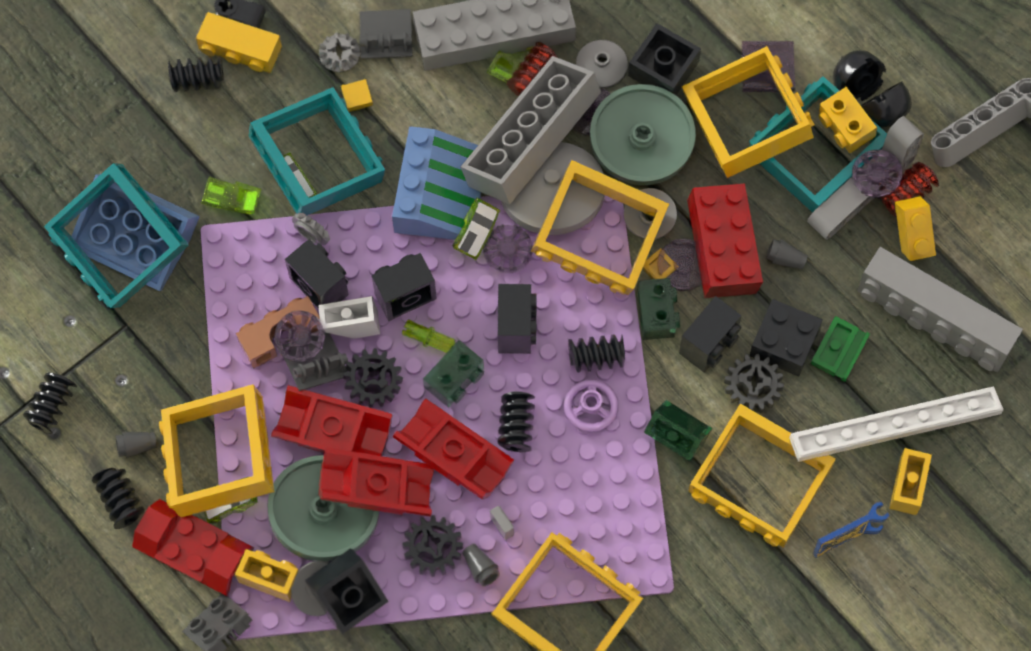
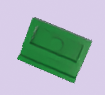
[810,316,870,382]

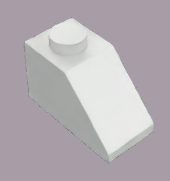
[319,296,380,339]

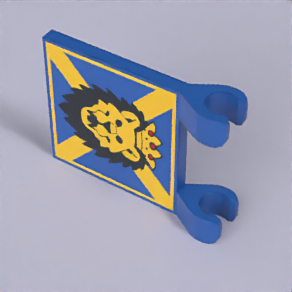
[813,502,889,558]

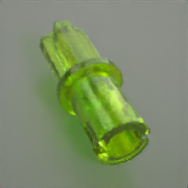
[402,319,456,354]

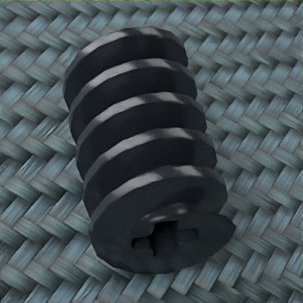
[168,56,224,92]
[568,334,625,373]
[23,373,77,435]
[497,391,535,452]
[92,468,144,529]

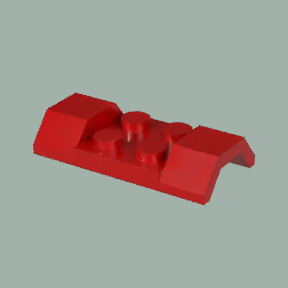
[271,385,393,456]
[393,398,514,499]
[319,447,434,517]
[132,499,254,596]

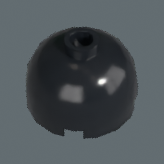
[833,50,886,101]
[860,82,912,128]

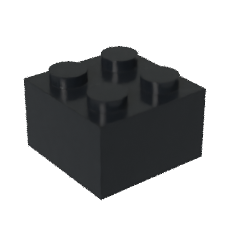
[628,23,701,95]
[285,239,349,309]
[371,253,437,321]
[497,284,537,354]
[679,296,742,373]
[749,299,823,377]
[305,548,389,634]

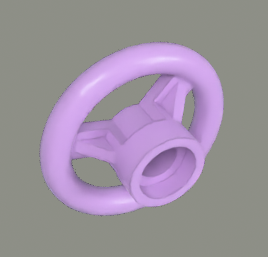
[564,379,618,432]

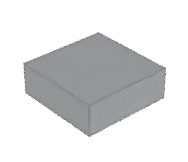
[490,506,514,540]

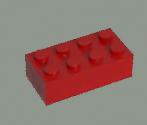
[687,184,763,298]

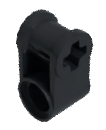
[214,0,266,29]

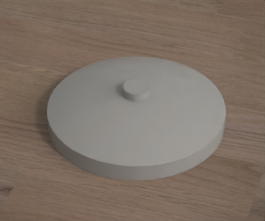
[501,142,605,235]

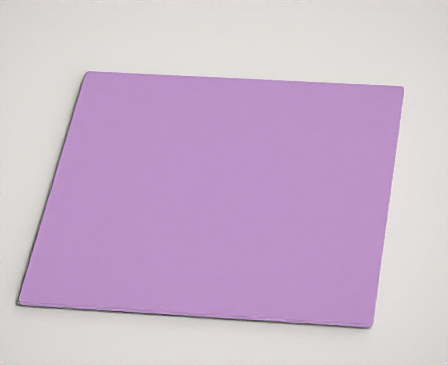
[201,195,674,640]

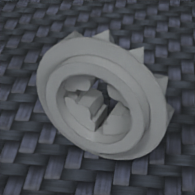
[319,32,360,72]
[292,213,330,245]

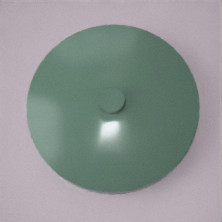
[590,84,696,185]
[268,455,379,561]

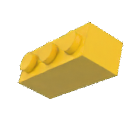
[196,12,282,73]

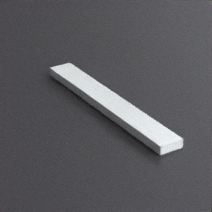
[789,386,1003,462]

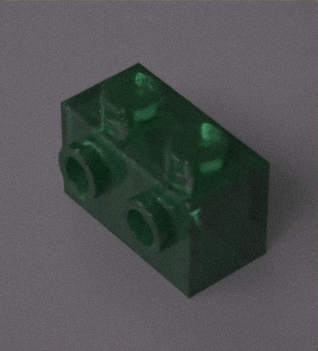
[637,278,680,340]
[423,340,484,408]
[644,400,712,461]

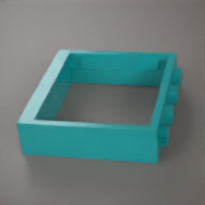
[749,76,887,213]
[248,87,385,216]
[44,163,189,308]

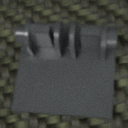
[359,9,413,59]
[279,332,348,391]
[182,594,252,651]

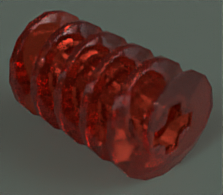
[507,42,558,96]
[880,162,939,218]

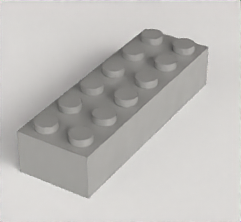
[413,0,576,71]
[461,56,601,205]
[857,247,1023,373]

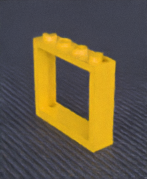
[682,46,815,178]
[531,160,669,295]
[159,384,274,517]
[689,404,836,548]
[492,532,643,651]

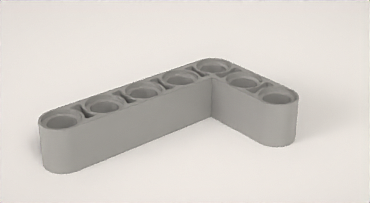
[931,78,1031,167]
[807,116,924,240]

